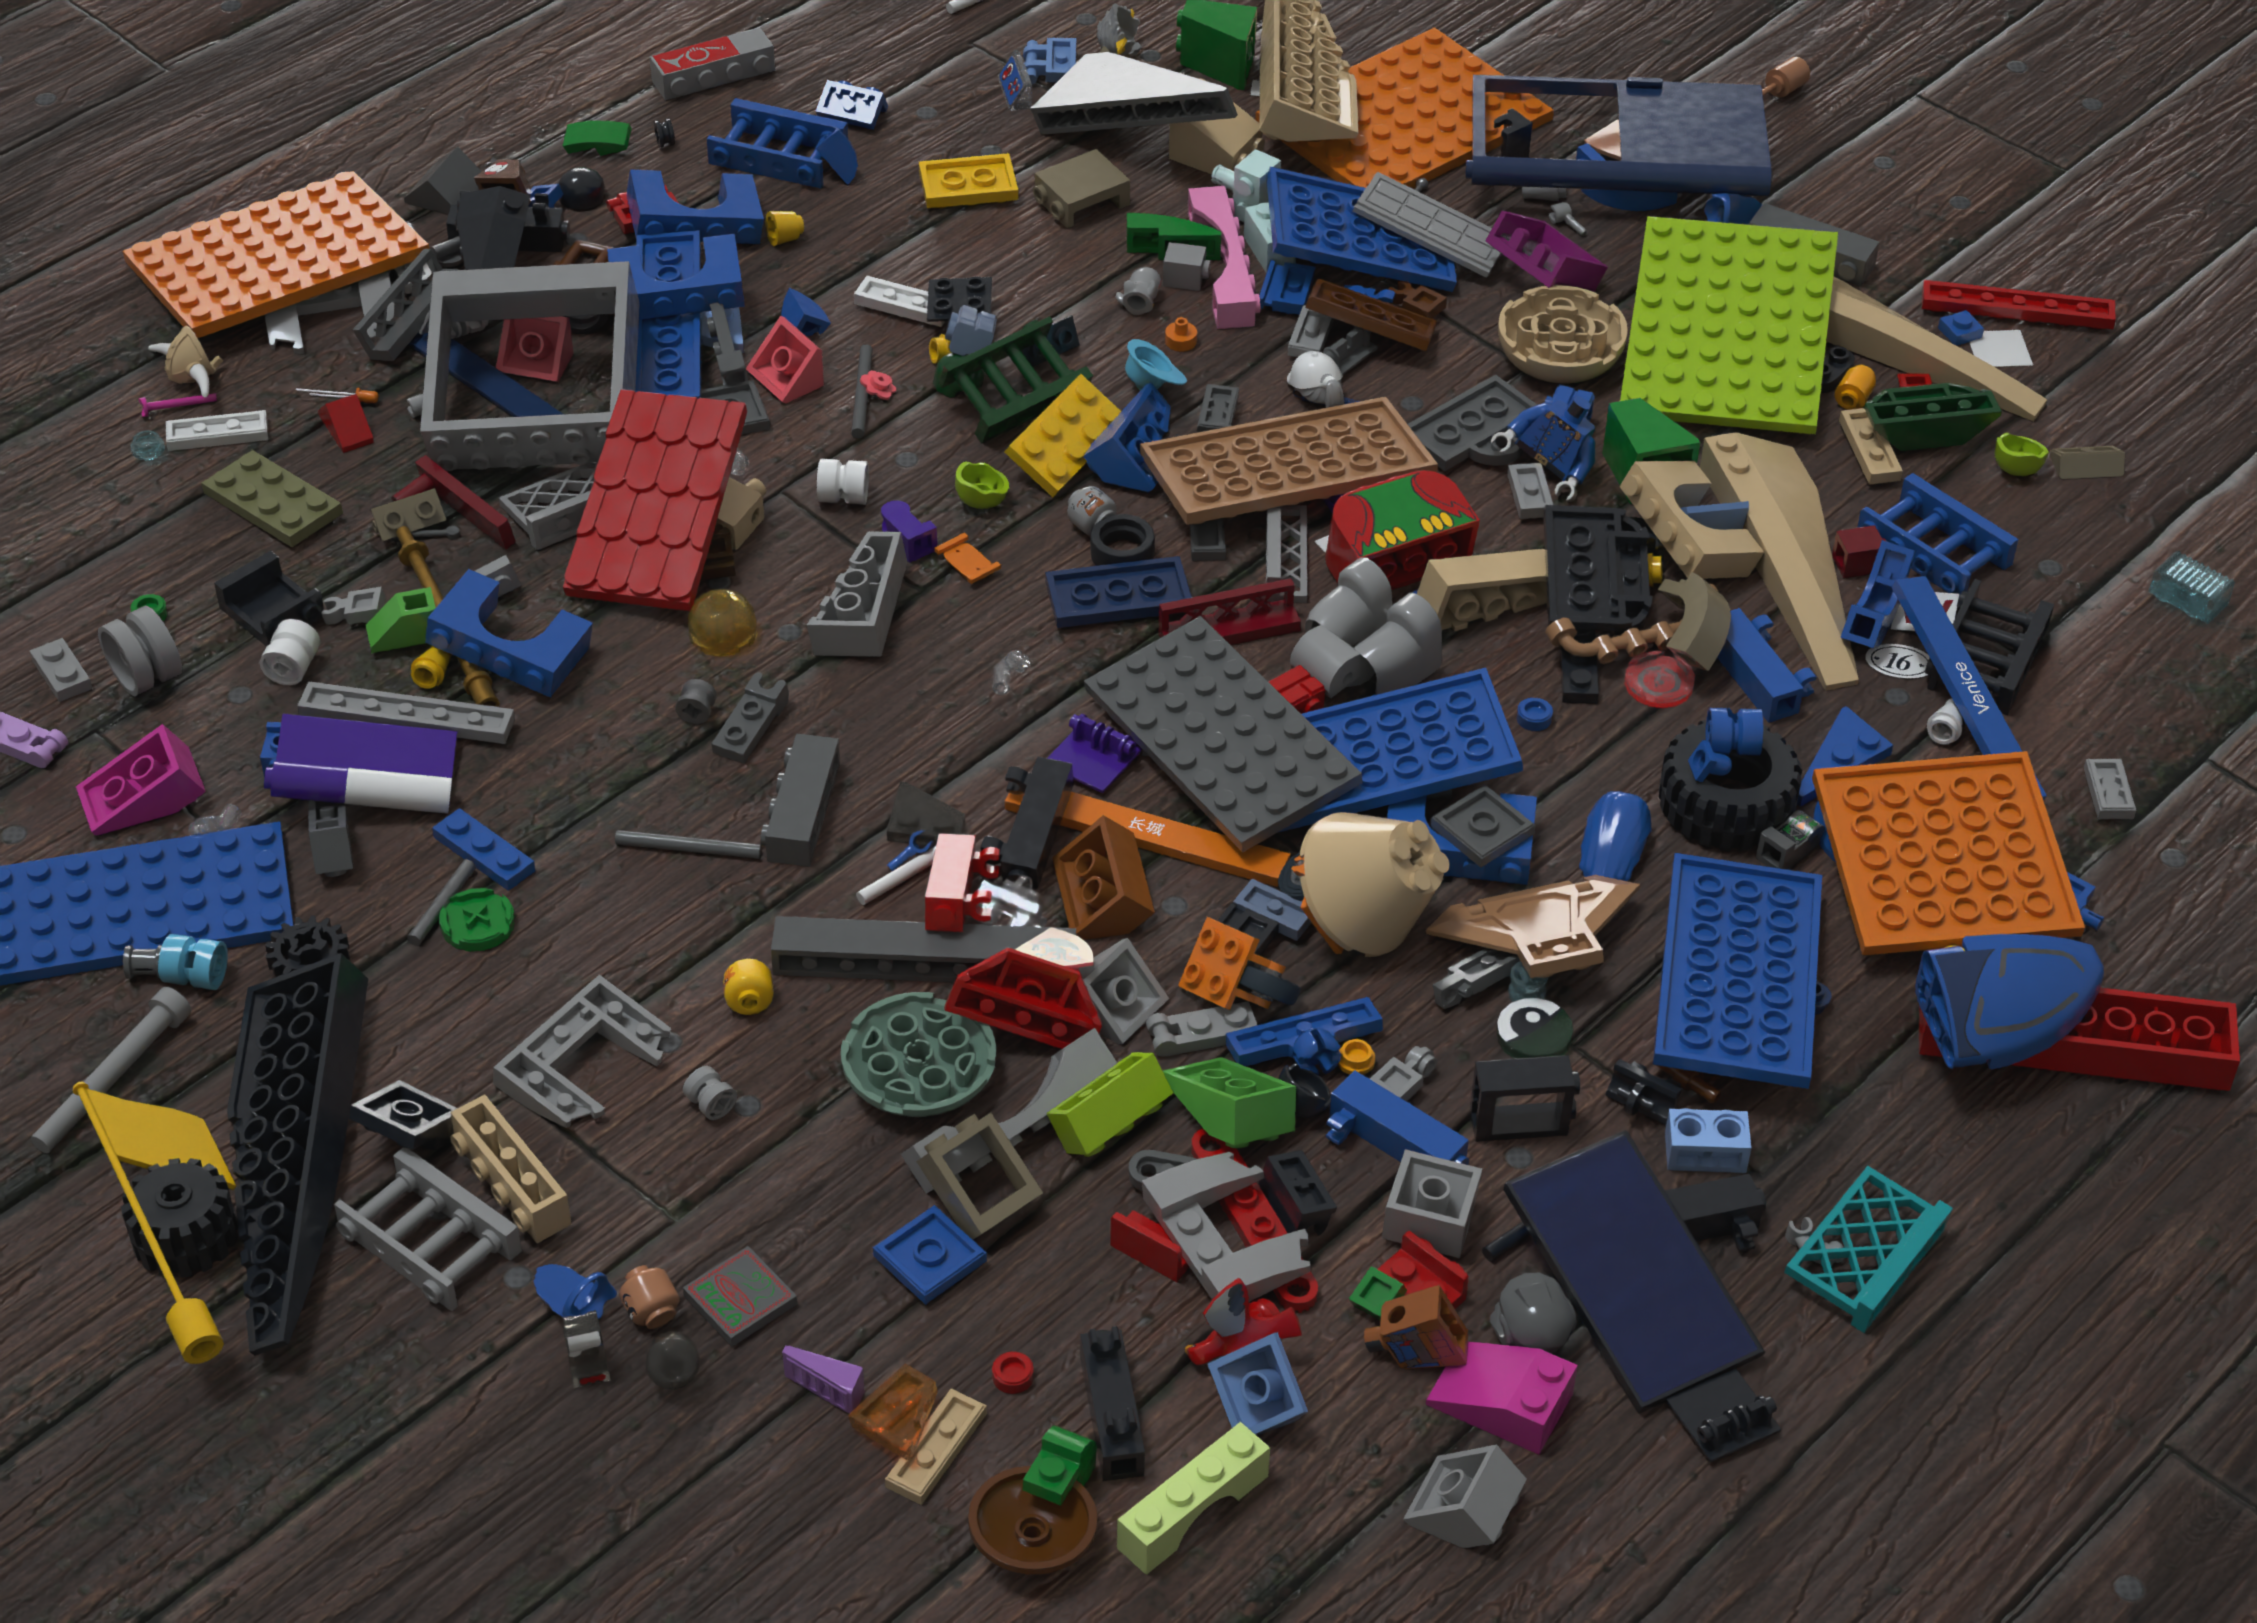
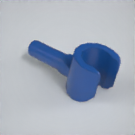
[887,830,934,871]

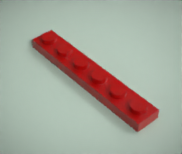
[1922,280,2116,330]

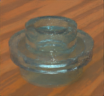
[131,430,165,461]

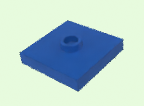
[873,1205,987,1305]

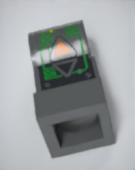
[1756,810,1825,870]

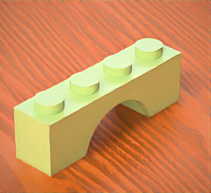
[1117,1422,1270,1575]

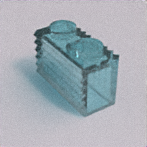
[2148,551,2235,624]

